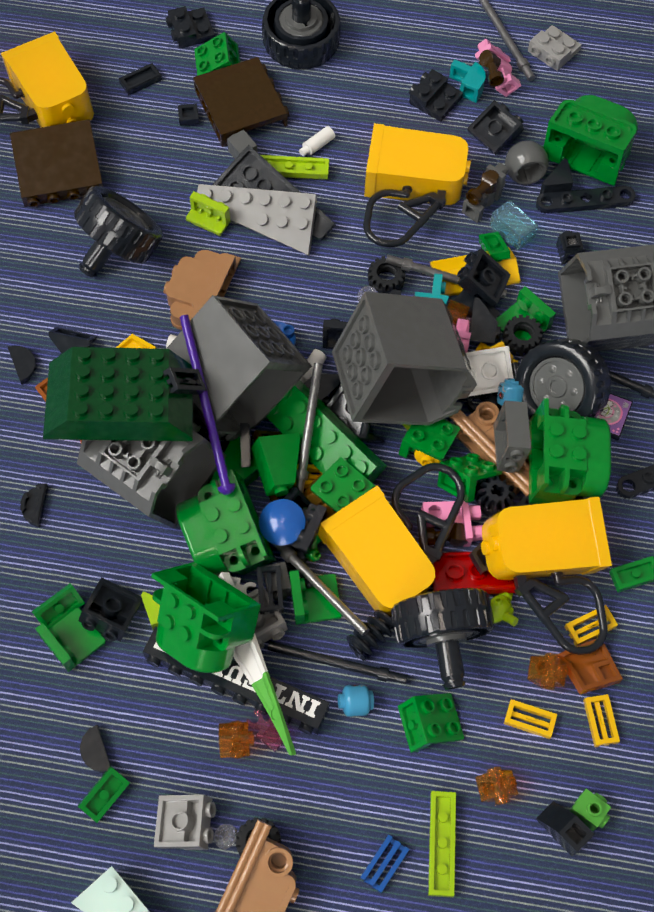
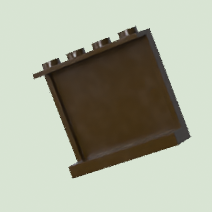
[193,57,289,147]
[10,119,103,207]

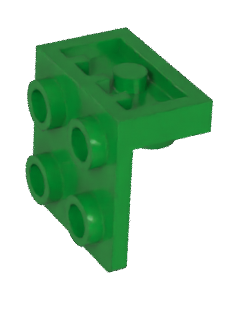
[194,32,240,76]
[496,286,556,340]
[398,419,460,461]
[437,453,502,503]
[311,457,375,512]
[289,570,342,625]
[36,608,106,672]
[398,693,464,753]

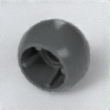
[505,140,549,185]

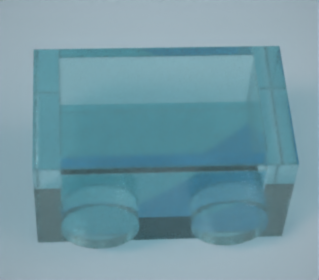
[490,200,538,250]

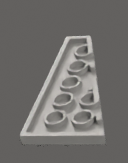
[197,184,317,256]

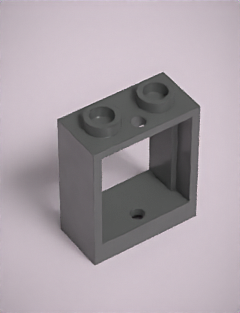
[493,400,531,473]

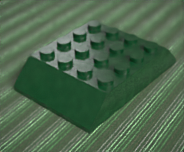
[43,347,193,441]

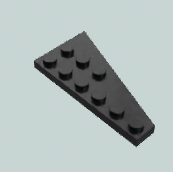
[213,145,336,240]

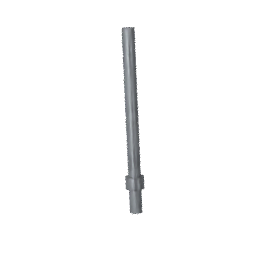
[479,0,535,81]
[385,255,507,298]
[295,363,323,493]
[273,544,369,636]

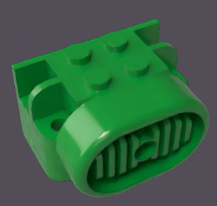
[544,95,638,186]
[529,398,611,504]
[176,469,276,576]
[151,562,261,673]

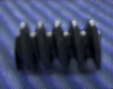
[346,610,394,661]

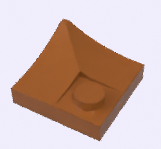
[554,639,623,695]

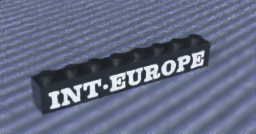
[143,626,330,735]

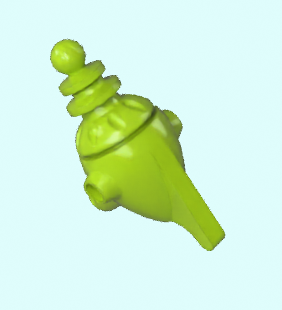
[490,592,519,626]

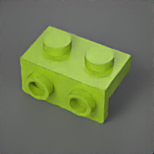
[186,191,231,236]

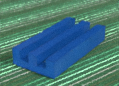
[360,835,409,893]

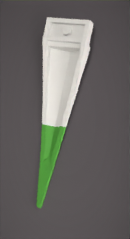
[218,572,296,756]

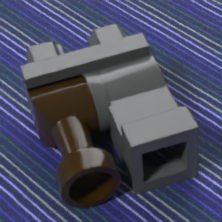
[462,162,509,223]

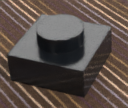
[177,104,199,126]

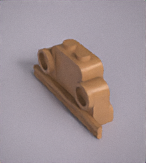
[163,250,241,330]
[449,402,529,496]
[216,820,300,912]

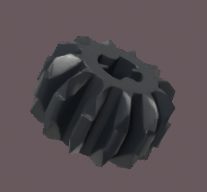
[477,475,516,514]

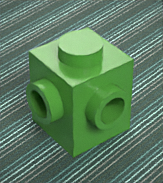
[569,789,611,831]

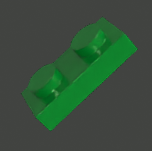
[479,232,510,262]
[609,556,654,593]
[32,583,85,629]
[77,767,130,823]

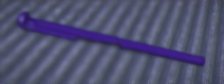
[180,315,236,495]

